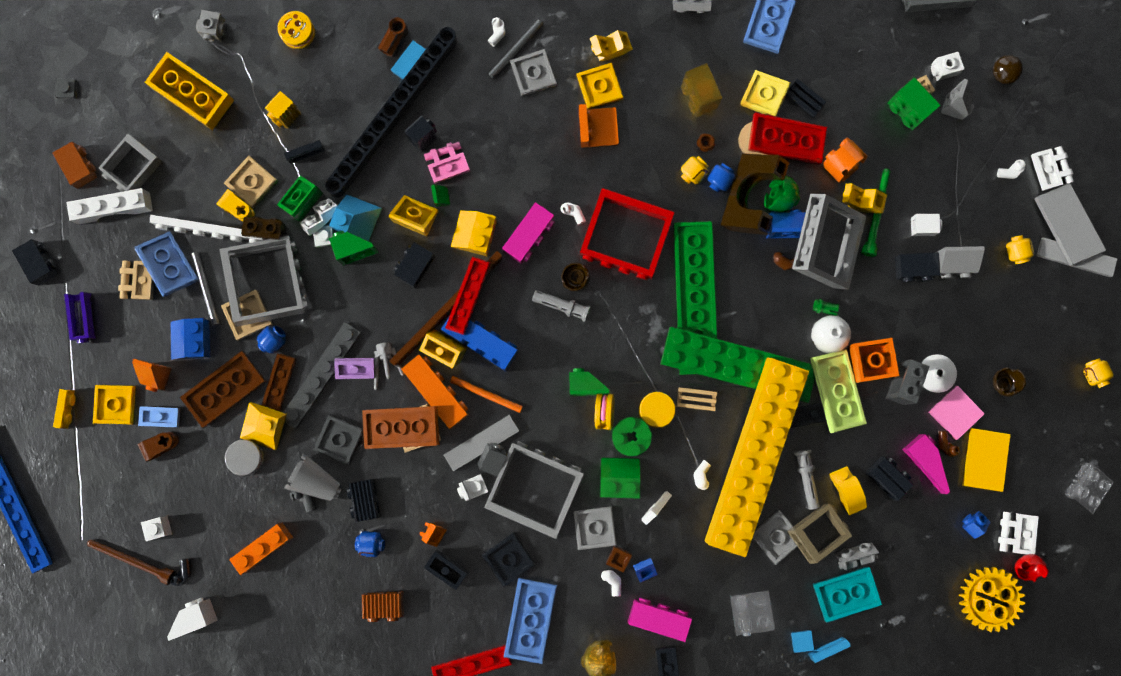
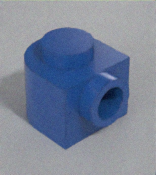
[962,511,990,539]

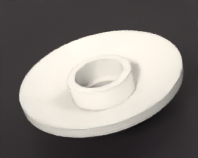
[921,354,957,393]

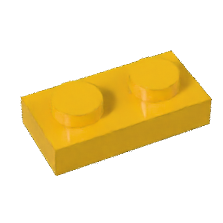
[53,389,76,429]

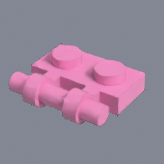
[424,141,470,184]

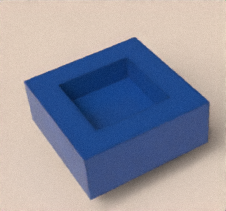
[633,558,658,583]

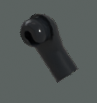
[170,558,191,586]

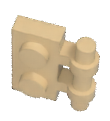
[118,261,154,300]

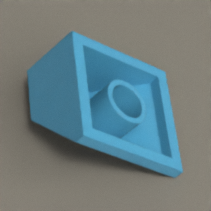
[329,195,382,241]

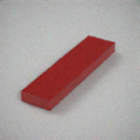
[445,256,491,335]
[431,645,512,676]

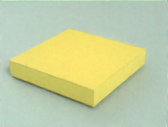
[740,70,791,117]

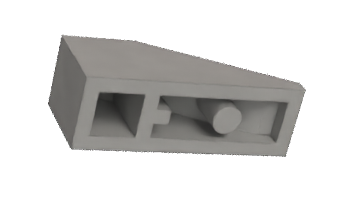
[941,79,974,120]

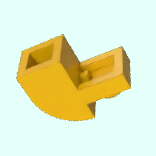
[590,30,633,61]
[842,183,887,213]
[829,466,867,515]

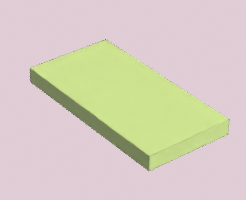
[810,349,867,433]

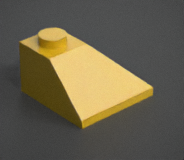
[240,402,286,450]

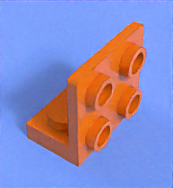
[579,104,619,148]

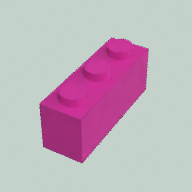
[502,202,555,264]
[628,598,692,642]

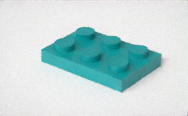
[813,566,882,623]

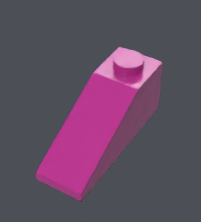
[902,434,950,494]

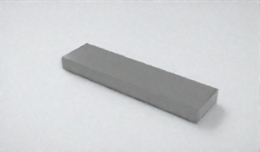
[1036,237,1117,277]
[444,415,519,471]

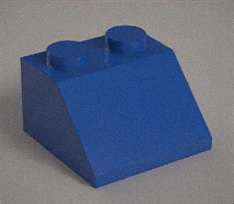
[766,209,806,239]
[171,318,210,360]

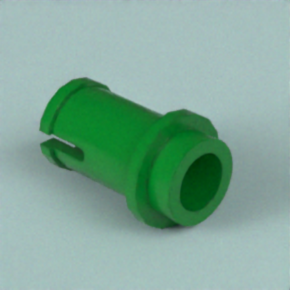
[813,298,839,316]

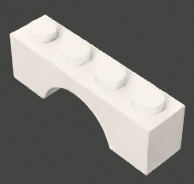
[67,188,153,225]

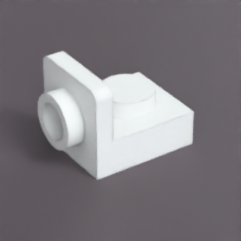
[457,474,489,501]

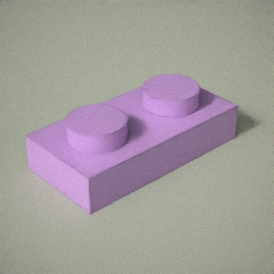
[334,358,374,379]

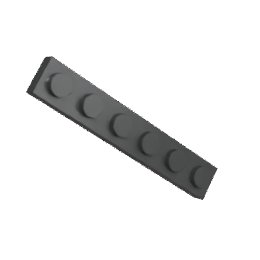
[283,322,361,429]

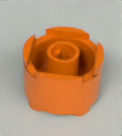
[823,137,868,183]

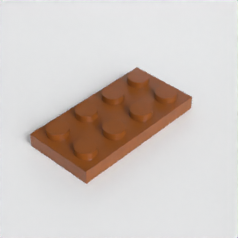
[362,406,440,449]

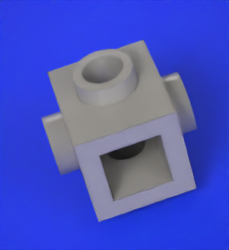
[196,10,226,42]

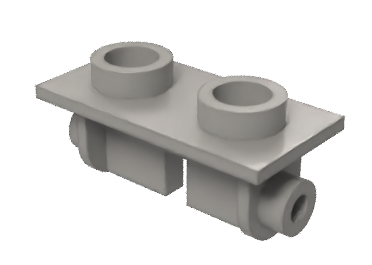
[835,542,879,570]

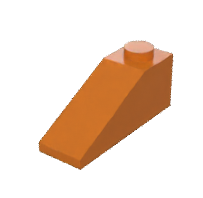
[132,359,172,392]

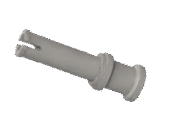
[532,290,591,322]
[794,449,820,510]

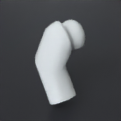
[488,17,506,47]
[997,160,1026,179]
[560,203,586,225]

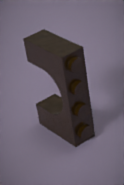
[721,153,790,235]

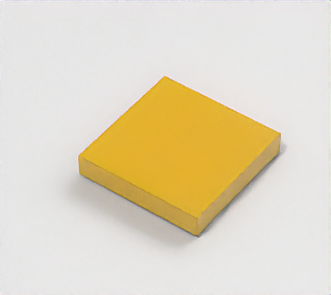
[576,63,624,109]
[93,385,136,425]

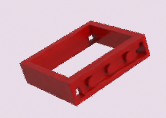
[580,188,674,280]

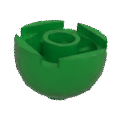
[764,175,800,212]

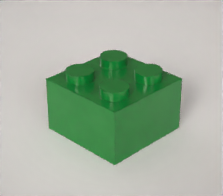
[888,77,941,130]

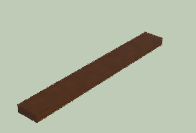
[390,251,502,367]

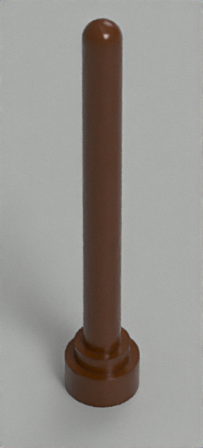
[87,540,175,585]

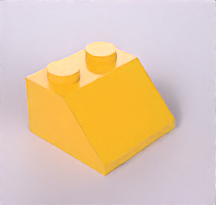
[451,210,497,257]

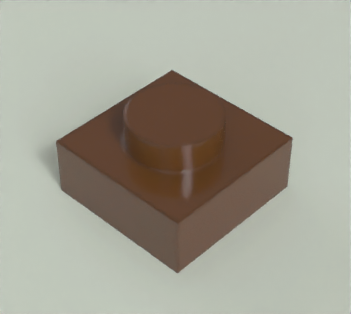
[606,545,632,573]

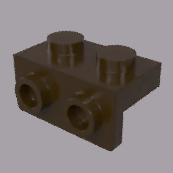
[241,216,287,240]

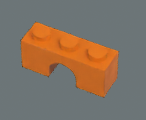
[229,522,293,575]

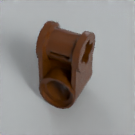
[137,432,179,462]

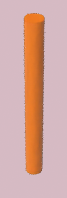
[450,376,523,413]

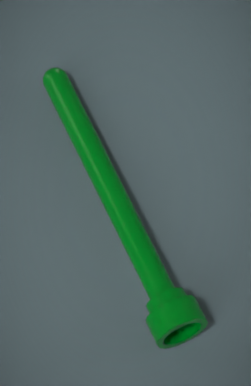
[861,168,891,257]

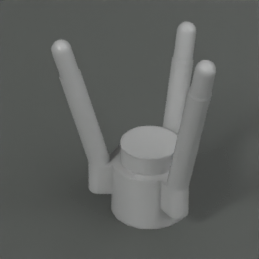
[374,342,404,390]

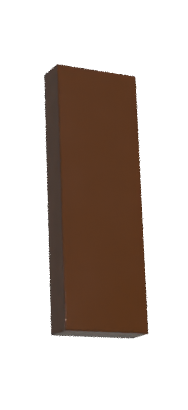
[262,353,297,412]

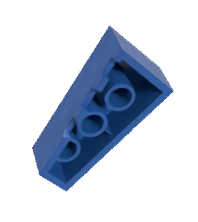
[441,316,519,372]

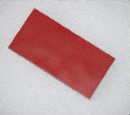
[748,112,827,165]

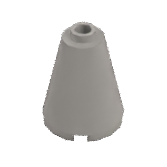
[284,454,342,501]

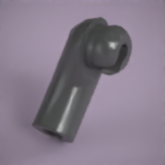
[290,491,316,512]

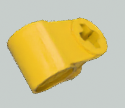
[216,189,255,222]

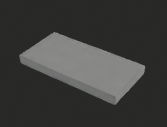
[1034,183,1106,266]

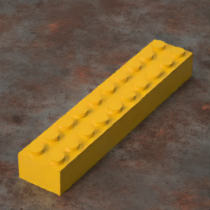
[704,358,809,557]

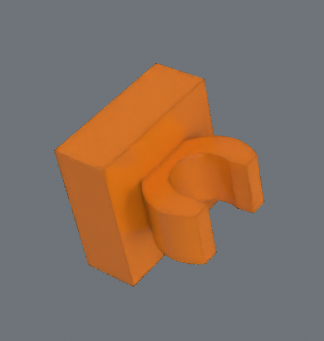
[420,522,446,547]

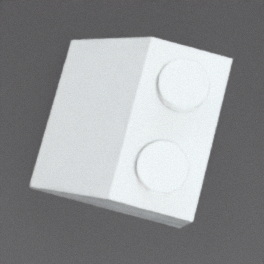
[167,598,218,641]

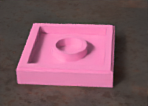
[929,386,984,440]

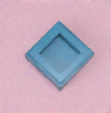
[791,630,814,653]

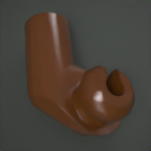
[773,252,801,270]
[938,431,960,457]

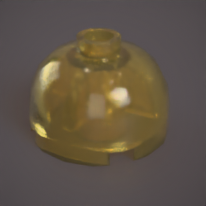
[581,640,616,676]

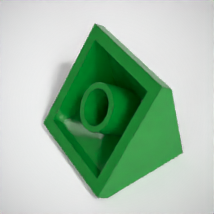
[277,175,323,222]

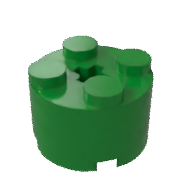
[612,417,652,456]

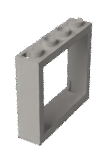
[792,194,866,289]
[220,236,308,327]
[484,441,584,539]

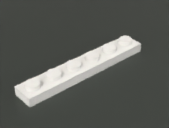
[150,215,268,243]

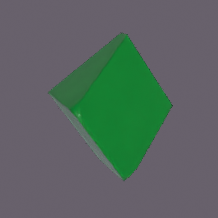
[431,185,450,207]

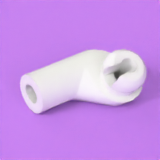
[694,460,711,490]
[601,570,621,596]

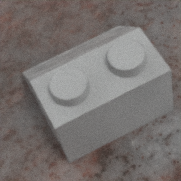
[937,246,985,279]

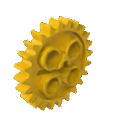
[959,567,1025,632]

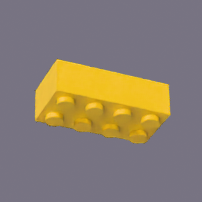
[145,52,234,131]

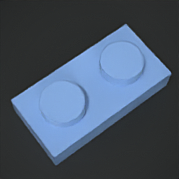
[138,406,180,427]

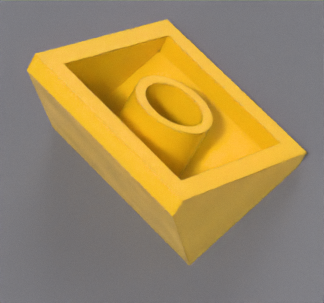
[389,195,438,237]

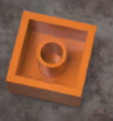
[849,338,899,383]

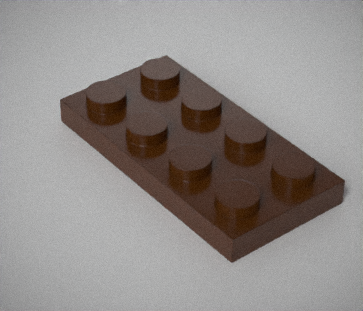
[180,351,266,428]

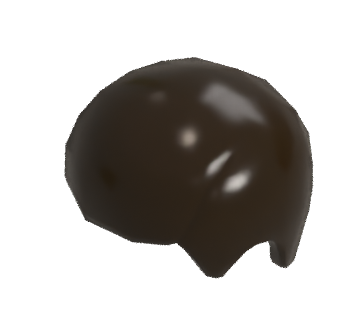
[993,55,1023,84]
[561,262,590,292]
[993,367,1026,397]

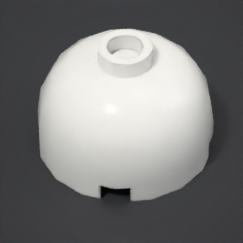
[811,315,851,353]

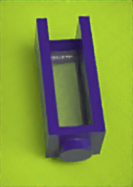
[64,292,96,344]

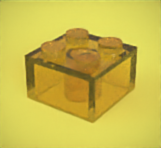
[681,63,722,117]

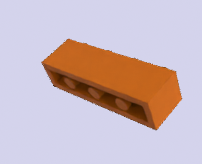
[401,355,469,429]

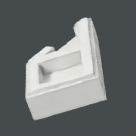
[642,491,672,525]

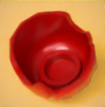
[1014,554,1049,582]

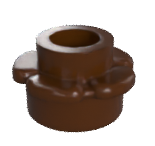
[697,133,715,152]

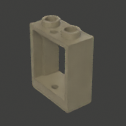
[787,504,852,564]

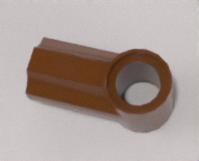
[378,17,408,57]

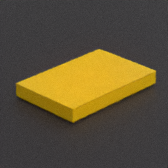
[962,428,1010,492]

